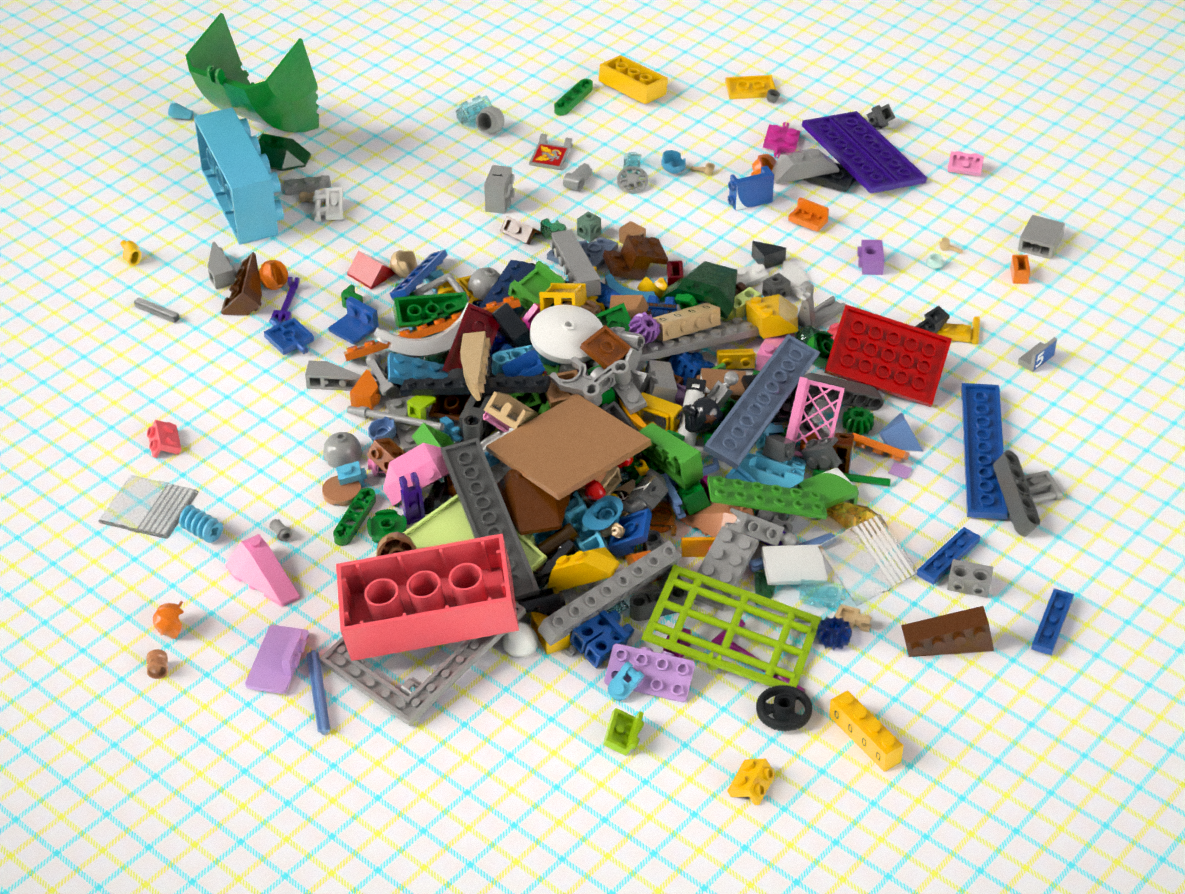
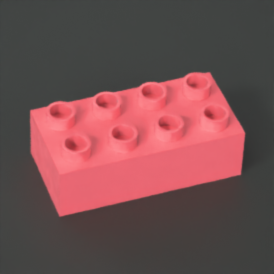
[336,533,519,661]

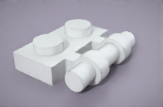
[313,188,343,222]

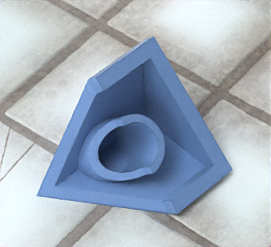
[879,413,923,452]

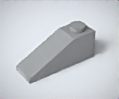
[305,360,361,391]

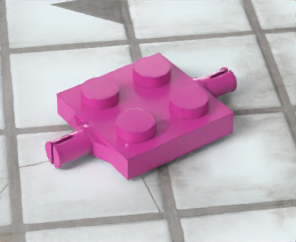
[763,122,801,158]

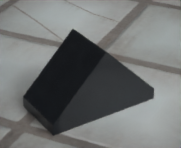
[751,241,787,269]

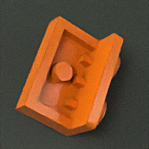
[788,197,829,232]

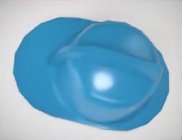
[582,495,623,531]

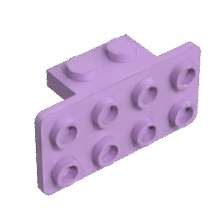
[245,625,309,694]
[604,644,695,702]

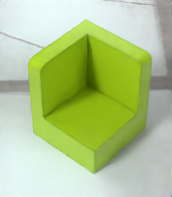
[407,395,436,420]

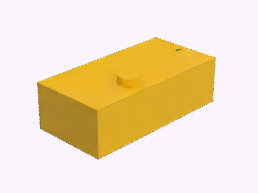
[598,55,668,104]

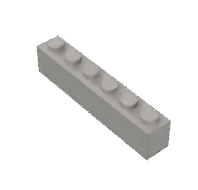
[549,229,601,297]

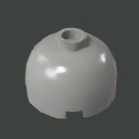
[468,267,501,300]
[323,432,362,468]

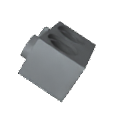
[947,559,994,598]

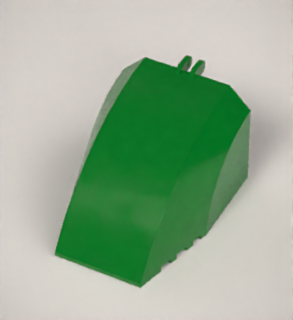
[185,13,319,132]

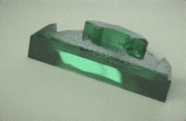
[754,571,775,605]

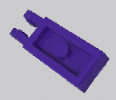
[399,472,425,525]

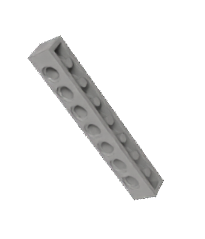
[538,540,682,646]

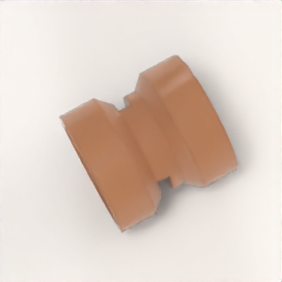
[146,649,168,679]

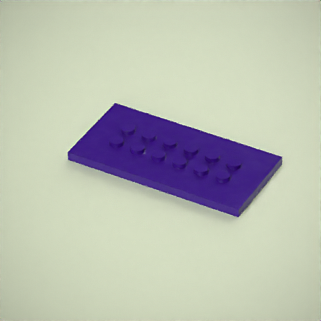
[802,111,927,194]

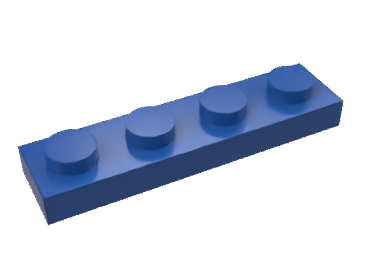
[917,527,980,585]
[1031,588,1074,656]

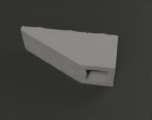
[208,242,236,289]

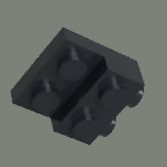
[517,586,566,616]

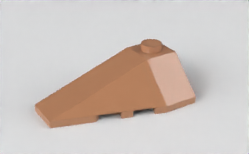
[679,502,754,537]

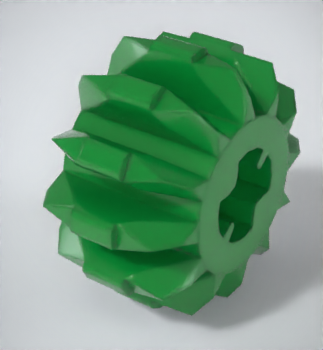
[842,406,874,435]

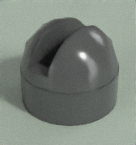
[766,89,780,103]

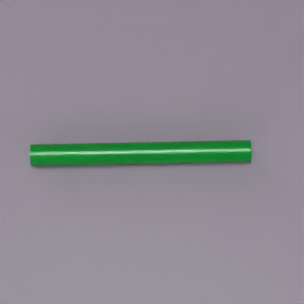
[812,469,891,486]

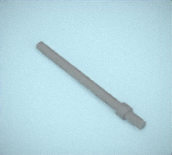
[347,406,445,431]

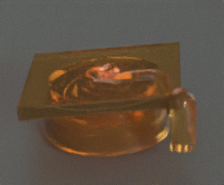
[649,502,677,536]

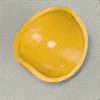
[637,277,668,299]

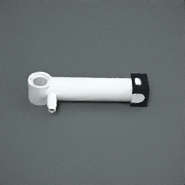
[678,377,709,455]

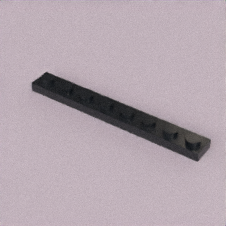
[400,375,551,396]

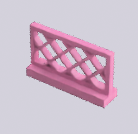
[785,377,845,457]

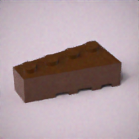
[901,606,994,657]

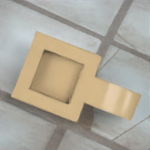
[833,604,872,632]

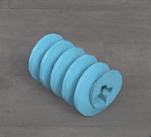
[179,505,223,543]

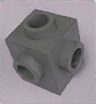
[866,104,895,129]
[762,273,791,298]

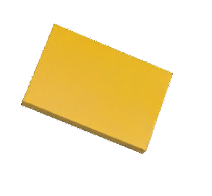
[725,75,776,100]

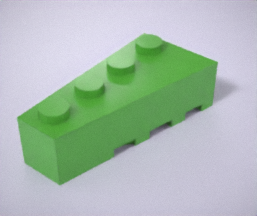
[638,423,703,490]

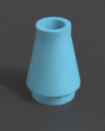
[168,103,193,120]

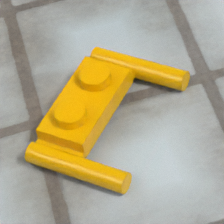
[927,312,980,344]

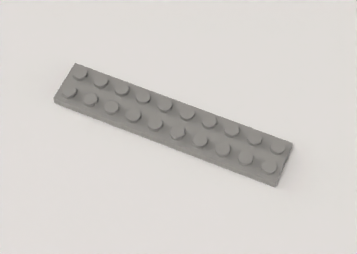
[585,317,759,370]

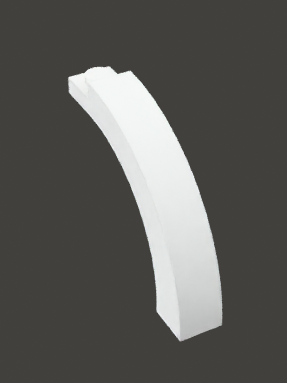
[374,302,478,356]

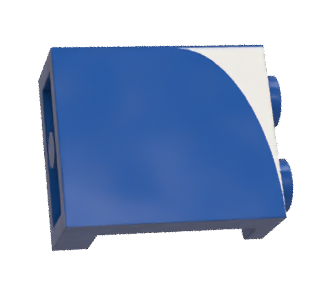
[728,166,774,211]

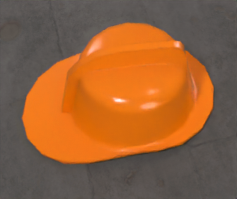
[751,154,777,176]

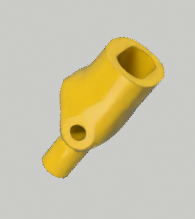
[120,240,142,266]

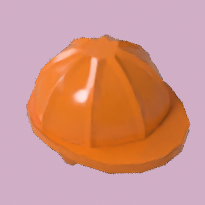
[259,260,288,290]
[153,601,184,639]

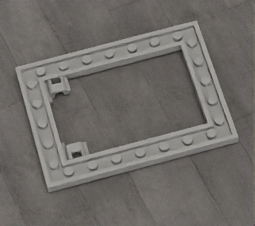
[319,603,526,726]

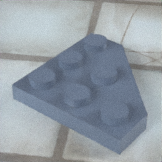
[547,238,618,270]

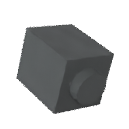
[762,434,796,462]

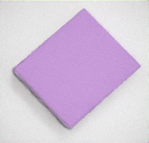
[888,462,912,479]

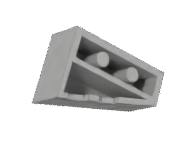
[644,360,678,413]

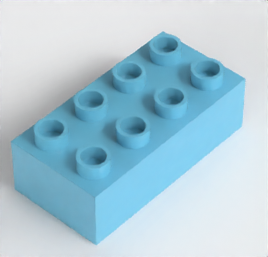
[194,107,284,245]

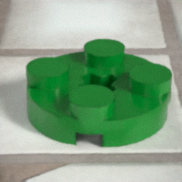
[367,509,407,543]

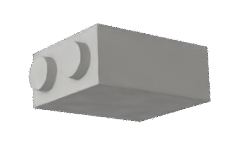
[1018,215,1065,260]

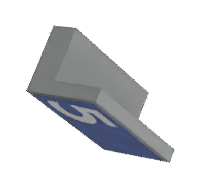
[1018,337,1057,372]

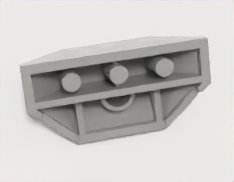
[772,148,839,184]

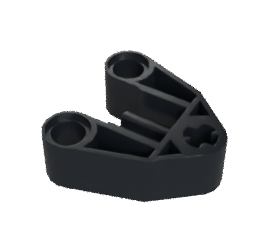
[492,302,532,348]

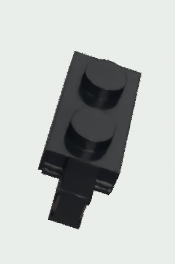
[534,539,579,590]

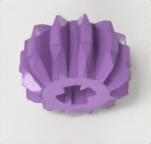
[629,312,661,345]

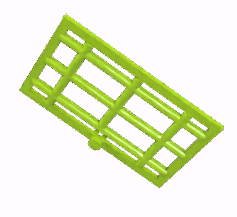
[641,564,822,688]

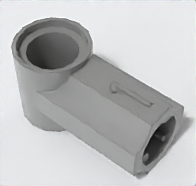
[563,163,592,192]
[610,327,645,351]

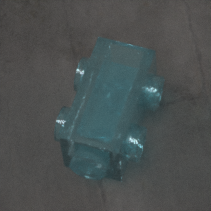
[455,95,492,125]
[799,579,846,608]

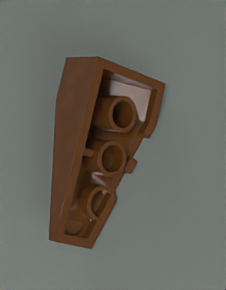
[221,252,262,315]

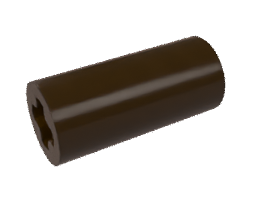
[537,522,580,560]

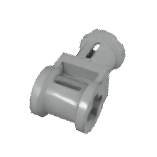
[754,509,795,532]

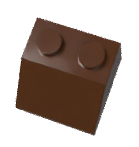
[428,394,471,422]

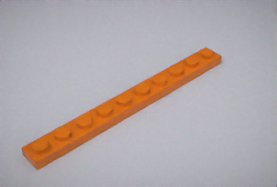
[344,296,521,361]

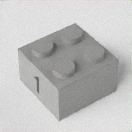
[484,165,515,214]

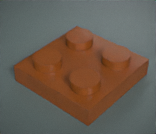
[580,325,632,369]

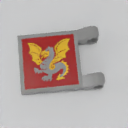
[529,133,573,170]

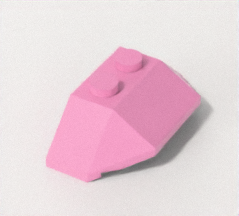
[383,443,449,506]

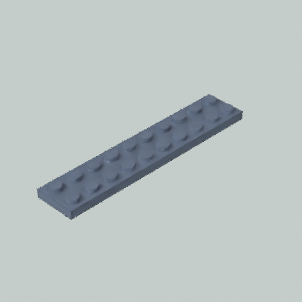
[703,334,820,470]

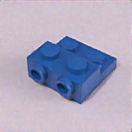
[608,508,652,558]

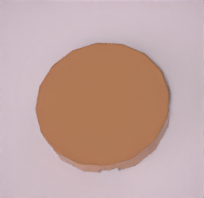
[322,475,361,506]

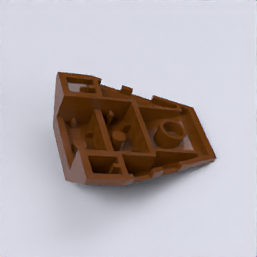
[497,469,573,535]

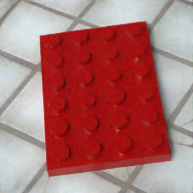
[824,304,952,407]

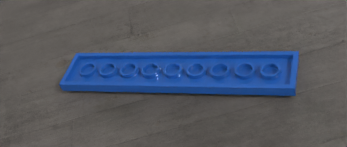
[961,383,1008,519]

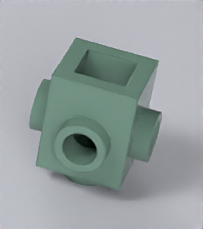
[577,211,602,242]

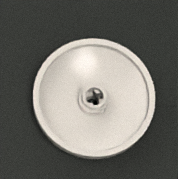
[530,305,603,364]

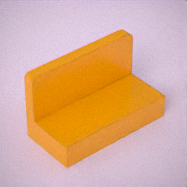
[681,537,716,557]

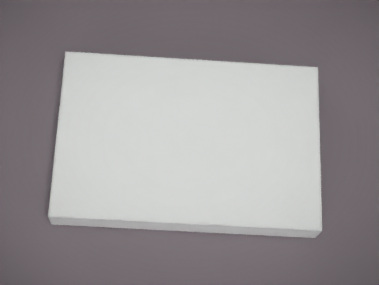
[761,545,828,585]

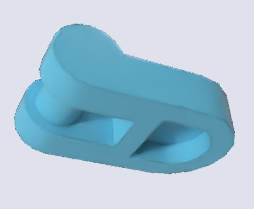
[608,661,645,701]

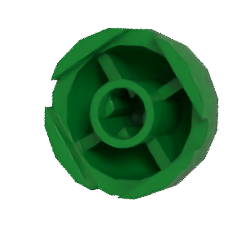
[807,331,834,368]

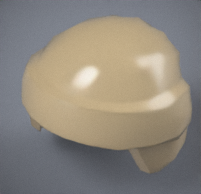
[390,250,417,278]

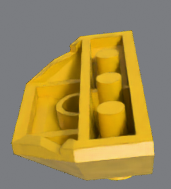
[547,547,620,591]

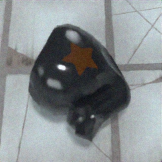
[682,397,725,433]

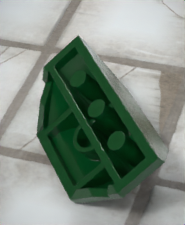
[257,133,311,171]

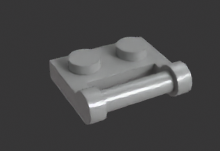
[1025,470,1063,504]

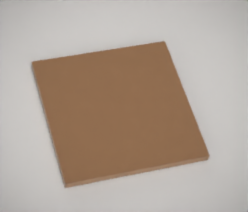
[486,394,652,500]

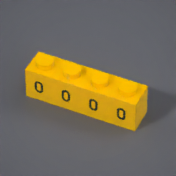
[829,690,904,772]

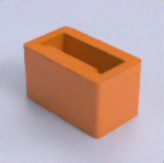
[1010,255,1030,284]

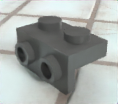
[801,437,842,470]

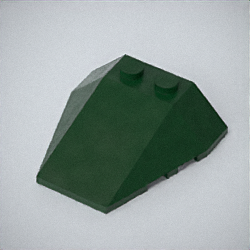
[661,261,738,319]

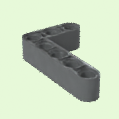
[788,373,884,422]
[629,530,687,621]

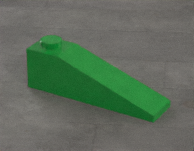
[393,292,468,328]

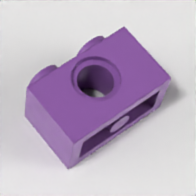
[857,239,885,275]

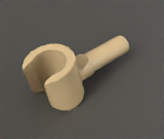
[691,163,715,176]
[939,237,963,254]

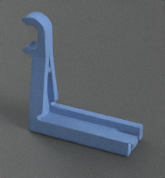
[661,457,720,519]

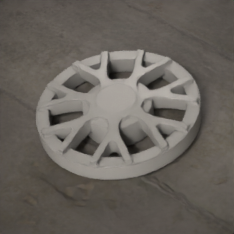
[617,166,648,194]

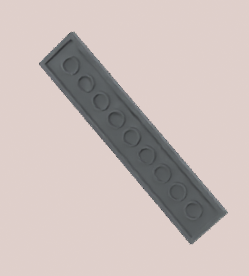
[440,438,540,601]

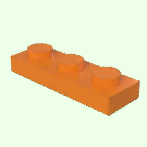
[852,433,910,462]

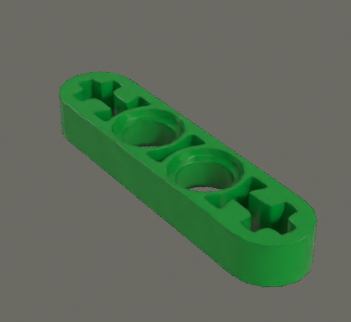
[554,78,593,116]
[333,488,376,546]

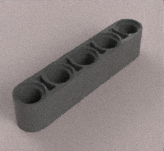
[993,450,1040,537]

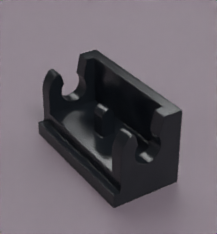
[423,475,450,514]

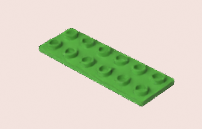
[707,476,828,520]

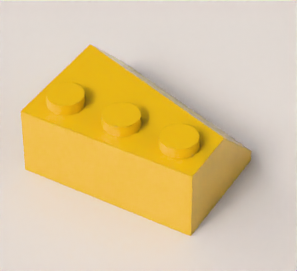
[745,294,798,339]

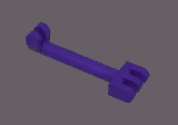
[271,277,300,322]

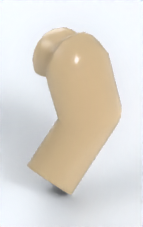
[600,522,625,538]

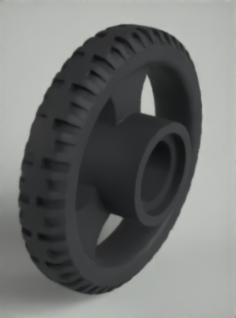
[756,685,812,732]

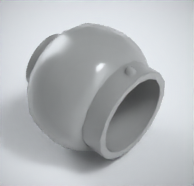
[475,106,505,134]

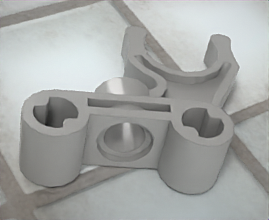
[550,356,631,406]

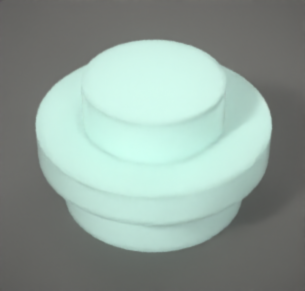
[926,253,944,269]

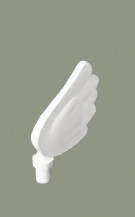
[781,261,808,298]

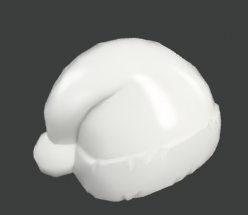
[502,622,538,657]

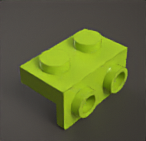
[603,708,644,756]

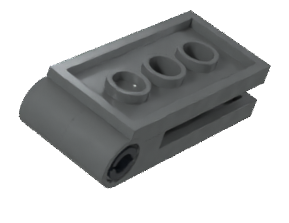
[459,371,505,442]

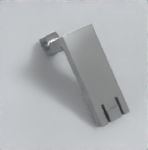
[798,281,846,332]

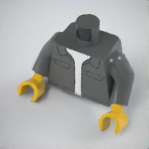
[610,460,668,514]

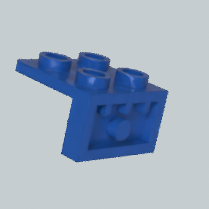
[328,296,379,345]
[668,351,716,386]

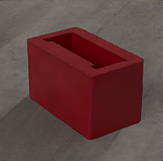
[666,261,684,287]

